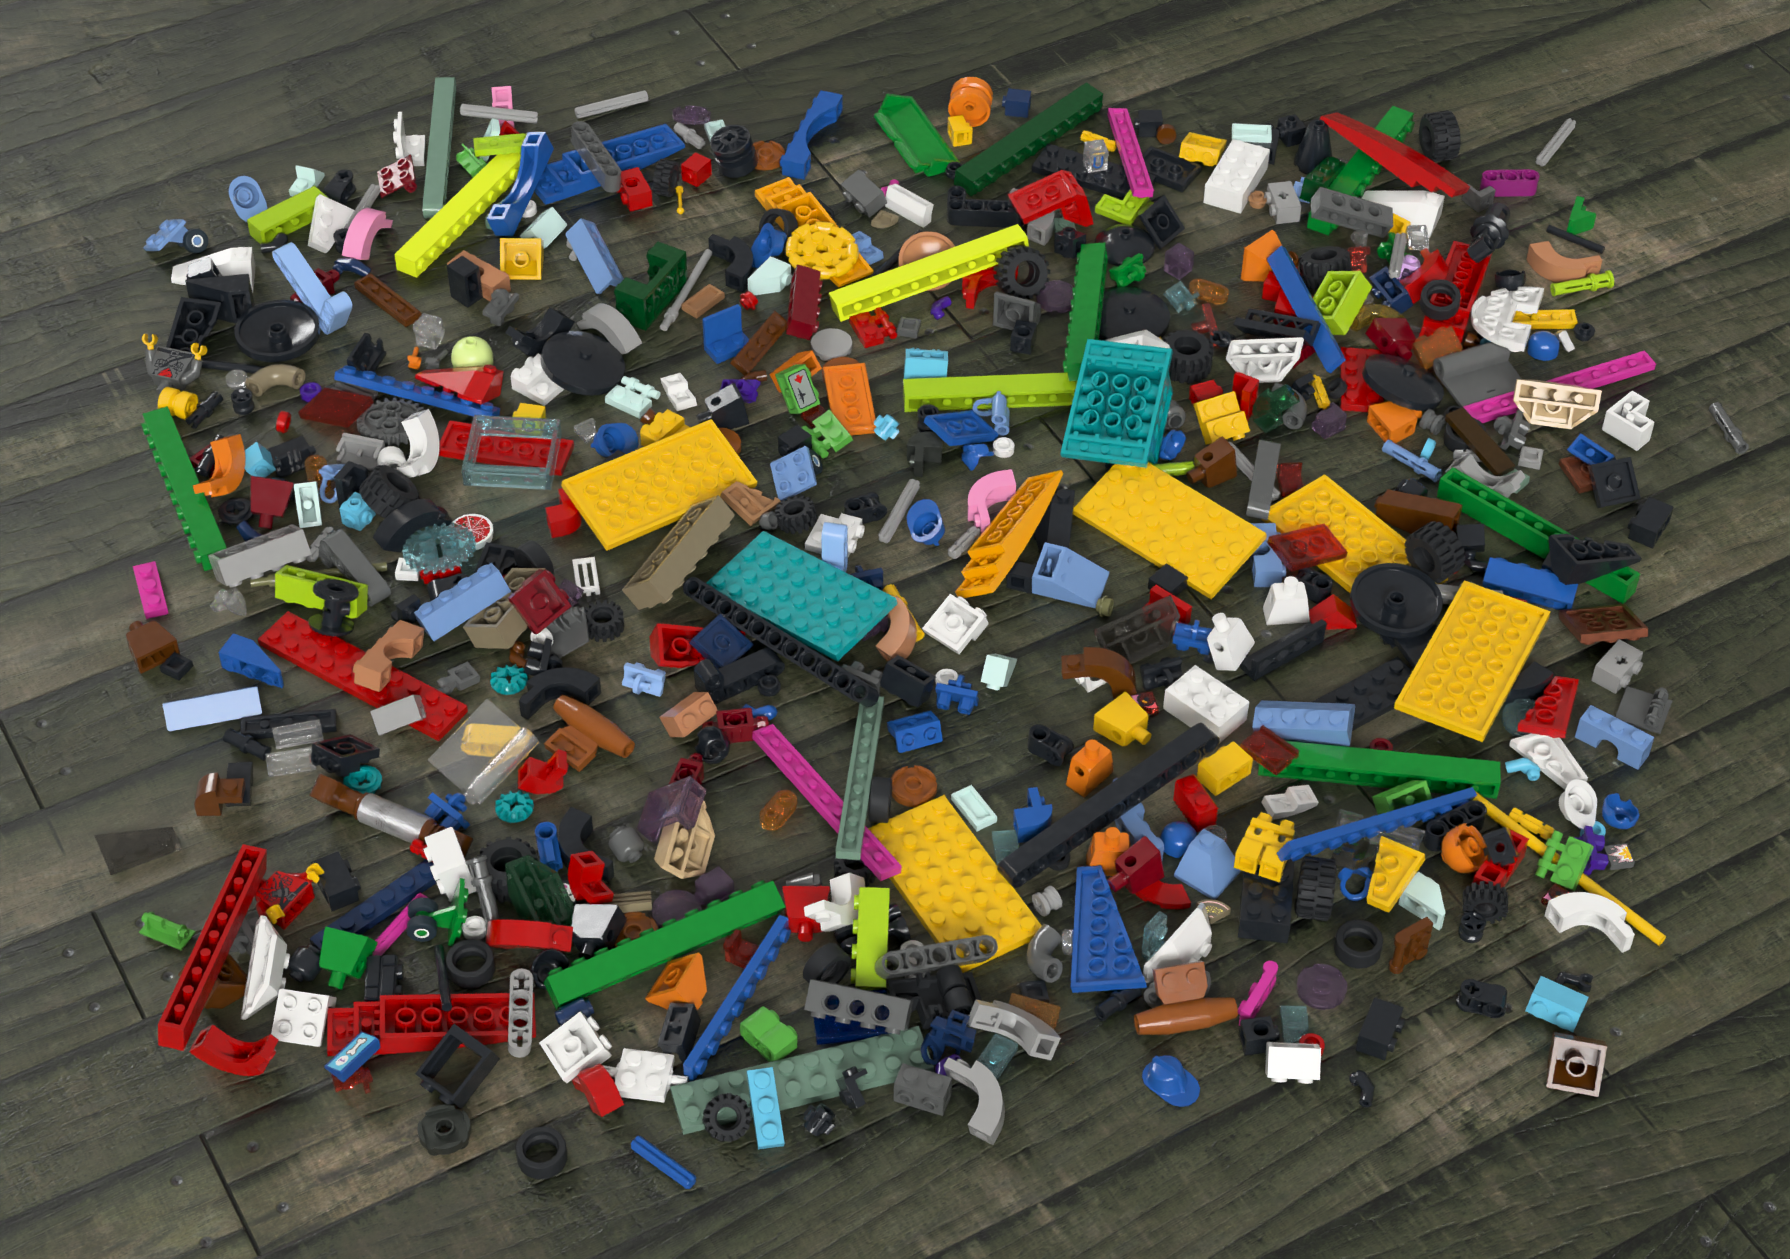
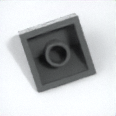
[993,292,1041,331]

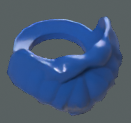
[1159,430,1186,460]
[962,444,994,471]
[1338,863,1373,901]

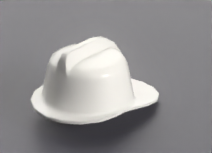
[1559,779,1597,829]

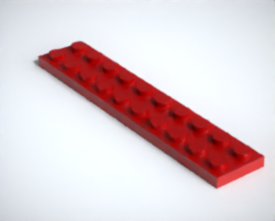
[258,611,468,741]

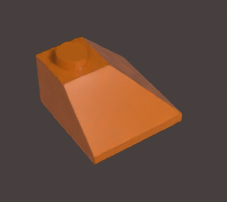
[1241,230,1282,282]
[645,952,707,1010]

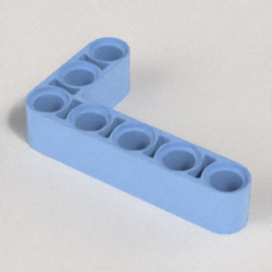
[272,242,352,335]
[821,522,848,572]

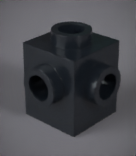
[1276,114,1306,147]
[1054,227,1086,259]

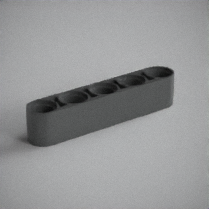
[571,121,621,192]
[1246,439,1281,520]
[875,935,998,979]

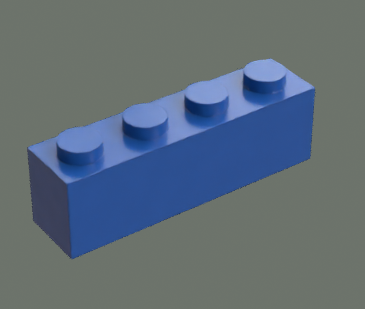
[1482,557,1578,610]

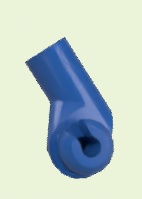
[742,704,777,721]

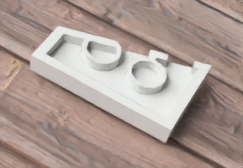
[308,194,354,254]
[1509,733,1588,789]

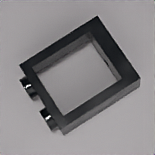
[415,1024,500,1109]

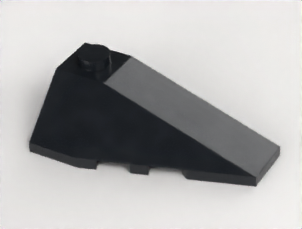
[166,297,222,352]
[1033,489,1075,555]
[1548,534,1642,585]

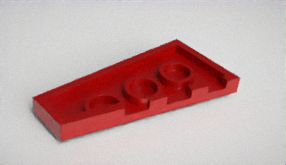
[1517,676,1579,738]

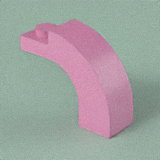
[492,86,515,128]
[342,208,393,260]
[967,469,1016,534]

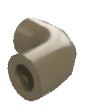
[245,364,305,397]

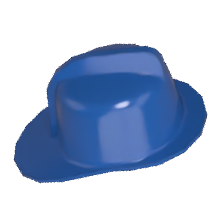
[751,223,787,268]
[590,423,639,458]
[907,499,945,546]
[1142,1055,1200,1107]

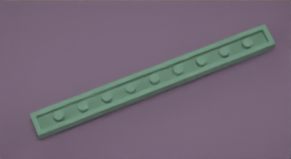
[836,695,884,860]

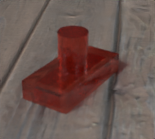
[1191,303,1218,347]

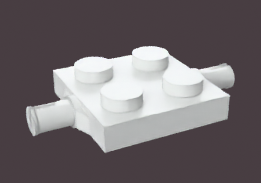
[604,1048,688,1103]

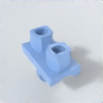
[622,662,666,697]

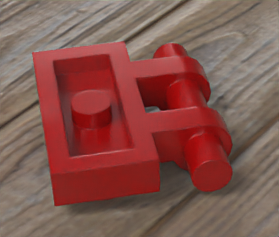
[849,307,897,348]

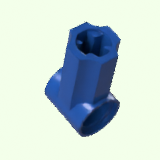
[535,822,563,874]

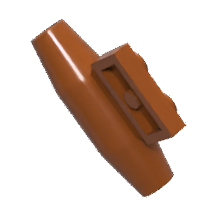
[544,695,635,772]
[1134,961,1238,1035]

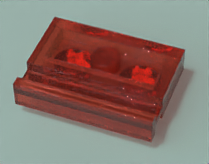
[1240,725,1299,775]

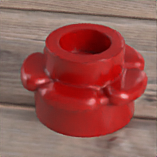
[739,291,758,310]

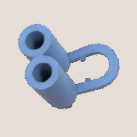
[973,391,1010,436]
[319,464,345,504]

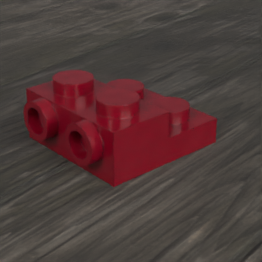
[508,569,571,635]

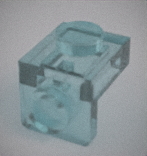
[1164,281,1200,313]

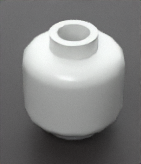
[377,446,406,469]

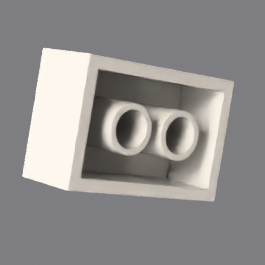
[1163,665,1249,744]

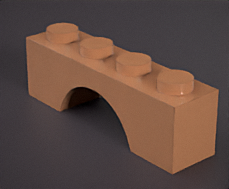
[353,620,424,692]

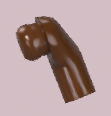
[741,370,767,382]
[509,641,527,668]

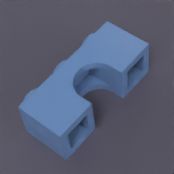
[1250,523,1286,587]
[1575,705,1654,770]

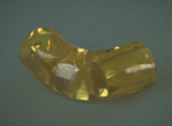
[1350,303,1404,331]

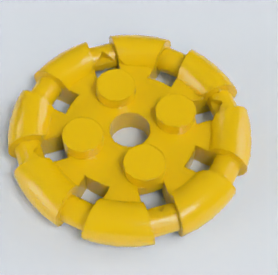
[785,221,859,280]

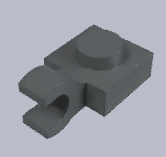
[437,662,480,695]

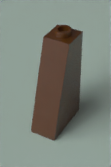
[1374,490,1462,534]

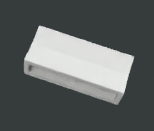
[885,184,934,228]

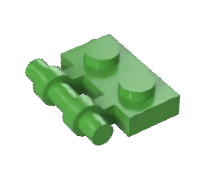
[802,409,853,458]
[1535,830,1594,892]

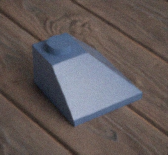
[1174,829,1242,900]

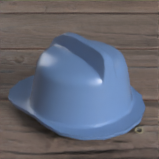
[228,176,268,222]

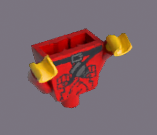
[255,863,324,930]

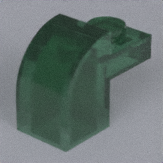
[1252,384,1300,433]

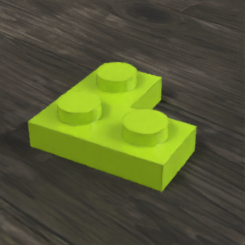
[1095,189,1149,224]

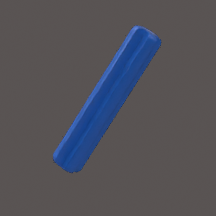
[631,1136,696,1189]

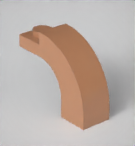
[1526,241,1602,283]
[876,596,917,661]

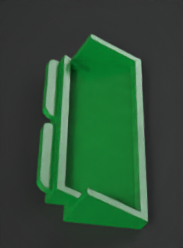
[874,94,960,177]

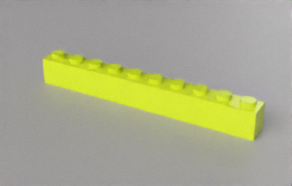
[394,153,521,278]
[829,224,1029,322]

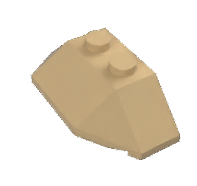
[1513,379,1602,429]
[654,790,715,879]

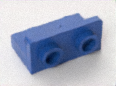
[887,710,943,753]

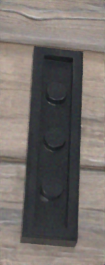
[241,709,337,739]

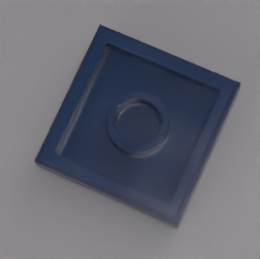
[690,614,754,669]

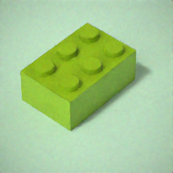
[1313,271,1372,335]

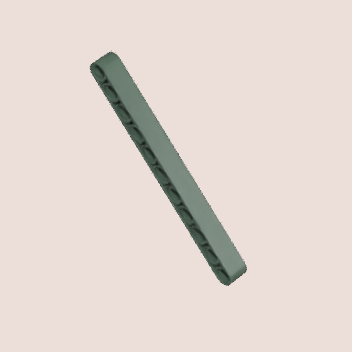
[423,77,456,219]

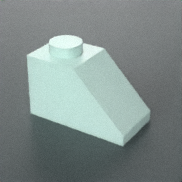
[748,256,792,295]
[294,481,322,528]
[981,653,1017,690]
[1399,872,1445,930]

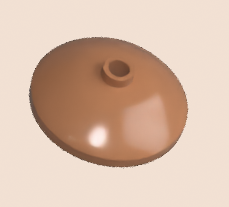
[898,232,955,291]

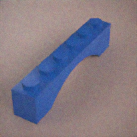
[780,90,843,180]
[487,132,554,236]

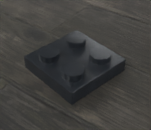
[1588,457,1641,508]

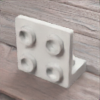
[393,112,426,166]
[271,989,337,1047]

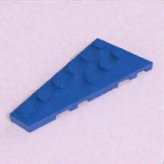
[1071,865,1147,993]

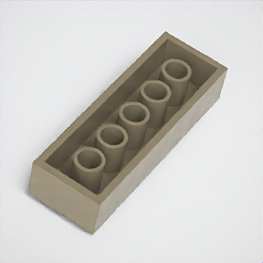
[622,495,735,610]

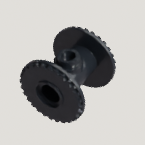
[308,579,359,637]

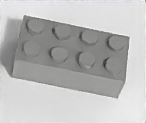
[208,524,311,587]

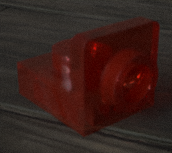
[723,929,759,969]
[330,1066,373,1094]

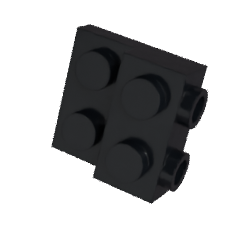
[311,734,380,777]

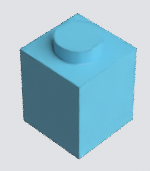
[245,442,276,478]

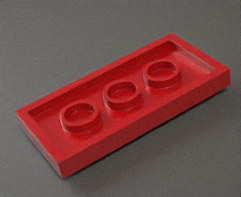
[1340,347,1384,412]

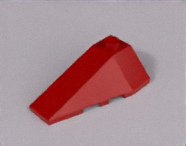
[415,365,504,405]
[649,623,746,668]

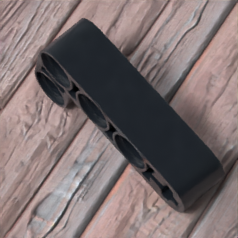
[947,186,1024,228]
[694,647,785,704]

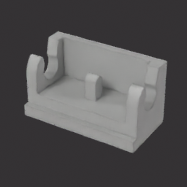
[336,433,385,471]
[370,695,426,736]

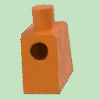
[1367,401,1422,444]
[1066,739,1113,798]
[1086,827,1131,876]

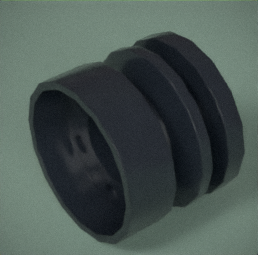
[710,125,758,178]

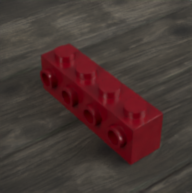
[786,265,823,340]

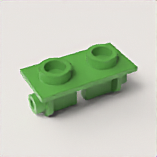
[456,144,487,178]
[139,912,196,951]

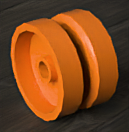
[948,77,993,127]

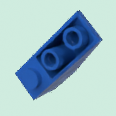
[218,634,284,688]

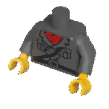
[142,334,207,395]

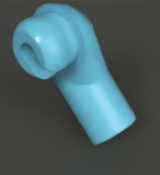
[1505,758,1540,781]

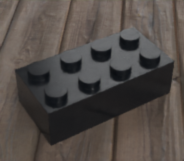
[1238,859,1295,943]

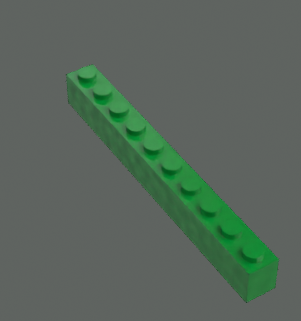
[1307,106,1415,236]
[1063,242,1108,381]
[141,406,227,571]
[1437,467,1640,604]
[1258,738,1501,799]
[544,880,785,1010]

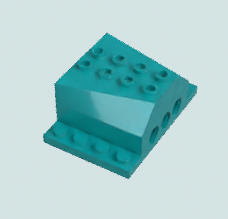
[1060,339,1173,468]

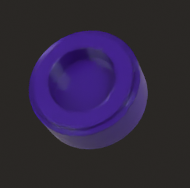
[300,382,322,402]

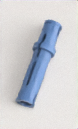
[1382,440,1443,482]

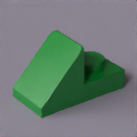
[1567,196,1596,235]

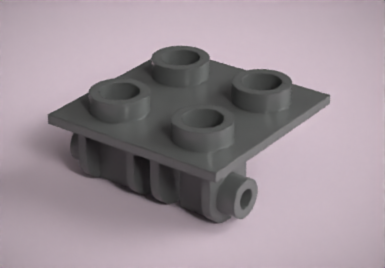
[546,606,590,658]
[1615,686,1672,734]

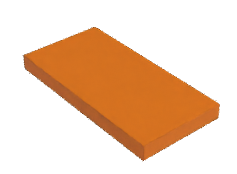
[823,363,876,436]

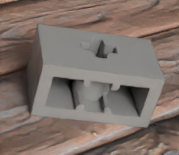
[1264,181,1301,224]
[1591,639,1643,694]

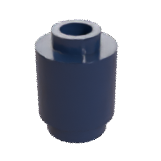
[554,997,594,1026]

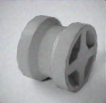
[1032,886,1062,916]

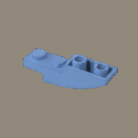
[1113,778,1164,859]

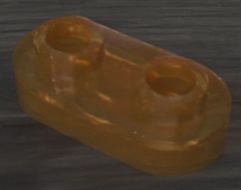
[1189,279,1229,305]
[305,455,331,493]
[759,790,797,830]

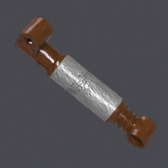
[309,774,473,858]

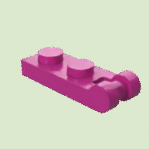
[1238,961,1278,1026]

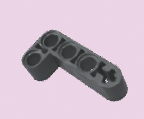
[319,529,391,607]

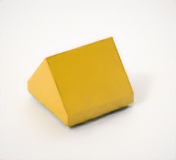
[1388,213,1411,236]

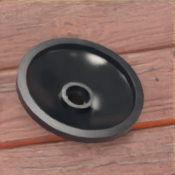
[1095,224,1155,266]

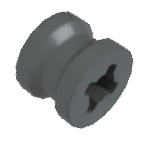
[1419,409,1446,435]

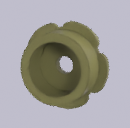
[1096,595,1114,617]

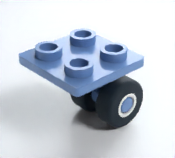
[143,219,208,253]
[770,446,823,501]

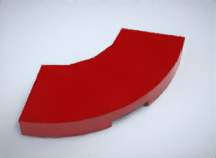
[1135,880,1191,910]

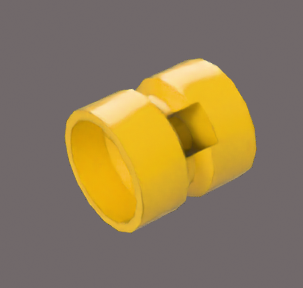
[158,387,198,420]

